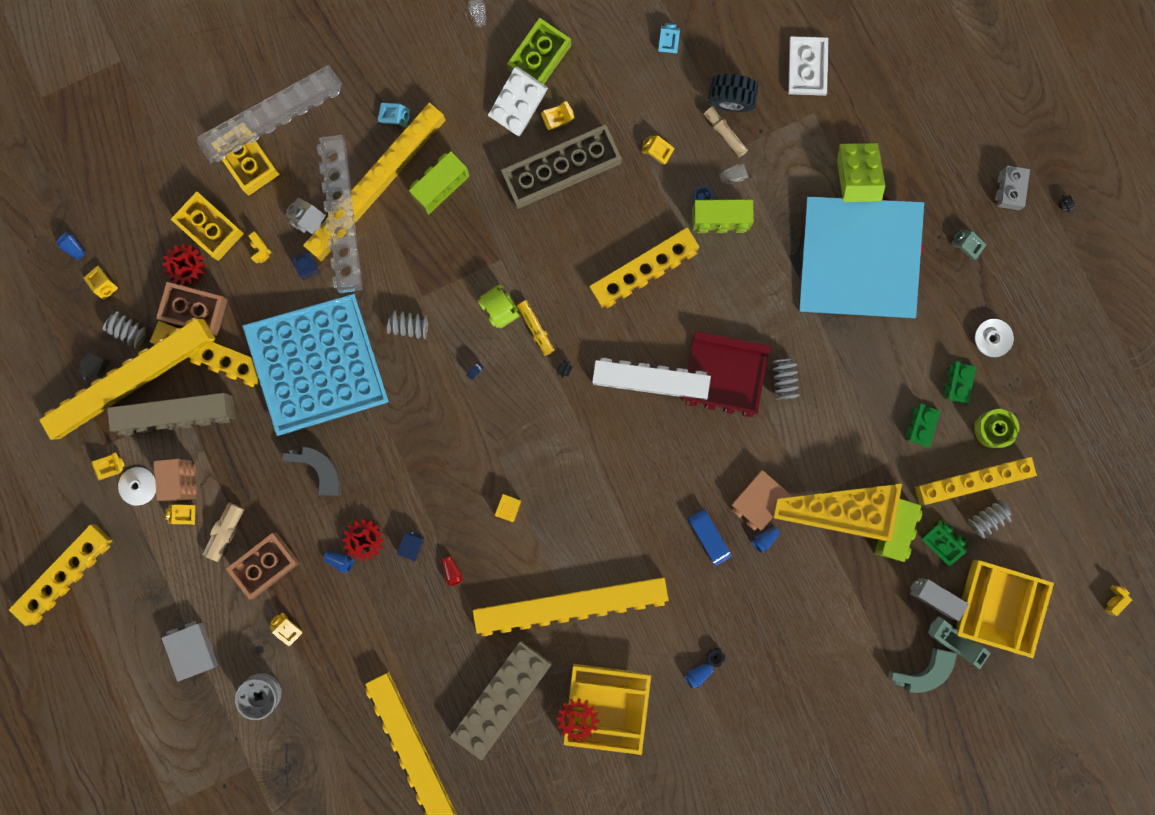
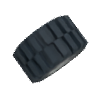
[708,74,759,112]

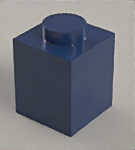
[292,252,321,280]
[397,530,425,561]

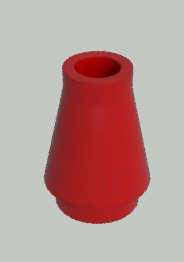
[441,556,463,587]

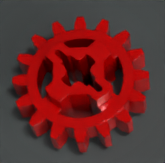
[162,244,206,286]
[342,519,385,561]
[556,697,599,742]

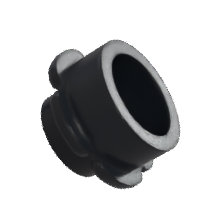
[1059,195,1076,213]
[557,360,573,378]
[706,648,725,667]

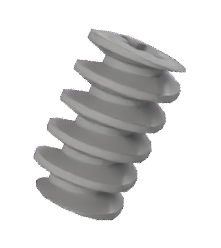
[387,310,428,339]
[103,311,147,350]
[773,359,800,400]
[967,499,1012,539]

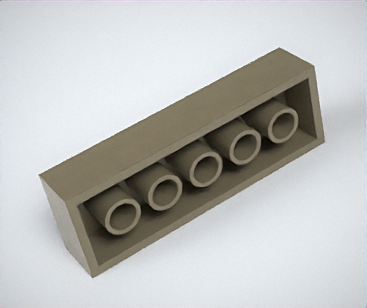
[501,124,622,209]
[107,393,235,436]
[450,640,552,761]

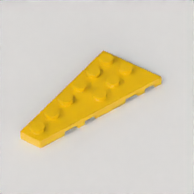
[774,484,902,542]

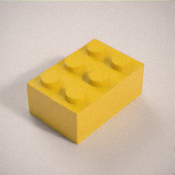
[211,123,280,196]
[171,191,244,261]

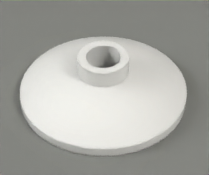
[975,319,1014,357]
[118,467,156,505]

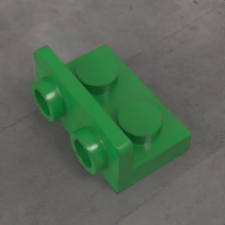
[943,361,976,404]
[905,403,940,448]
[922,519,968,567]

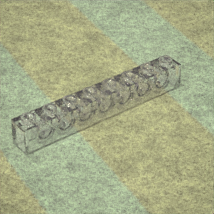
[317,135,363,293]

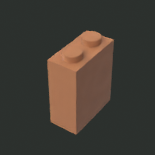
[730,470,791,531]

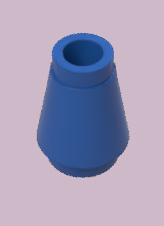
[56,232,86,261]
[752,525,780,553]
[323,551,354,573]
[684,662,714,689]

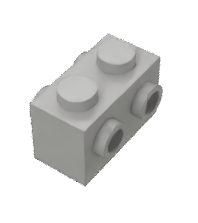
[995,166,1030,210]
[285,198,326,234]

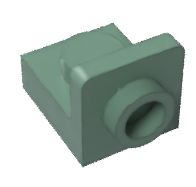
[951,230,986,260]

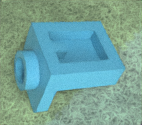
[658,23,680,53]
[378,103,410,128]

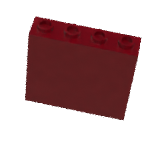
[681,332,771,418]

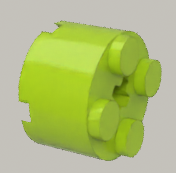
[478,284,520,328]
[975,409,1019,448]

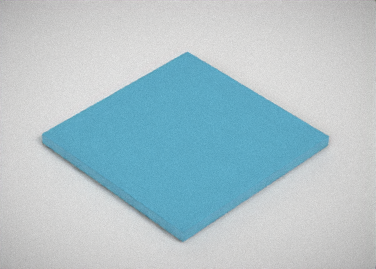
[800,197,924,318]
[242,294,389,436]

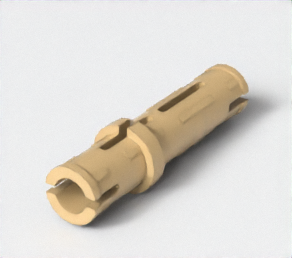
[703,106,748,158]

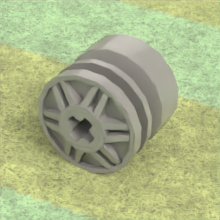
[235,673,282,720]

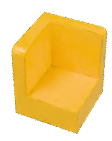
[495,494,521,522]

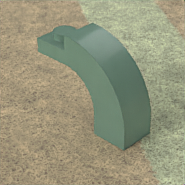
[928,616,991,669]
[888,648,957,693]

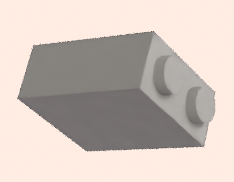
[910,578,969,621]
[162,621,219,682]

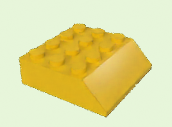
[957,560,1054,658]
[564,664,651,755]

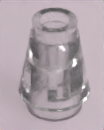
[467,0,487,28]
[719,163,748,184]

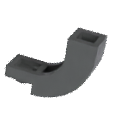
[282,447,341,496]

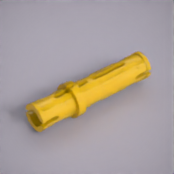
[517,300,555,356]

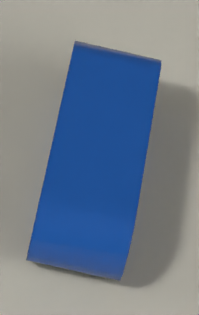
[687,509,732,566]

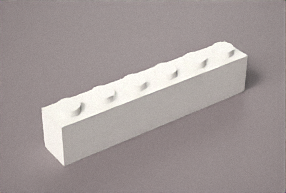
[592,358,711,400]

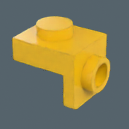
[541,101,574,131]
[91,452,124,481]

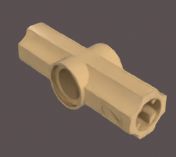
[202,502,244,562]

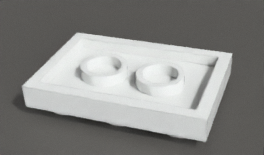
[788,37,828,96]
[488,67,548,136]

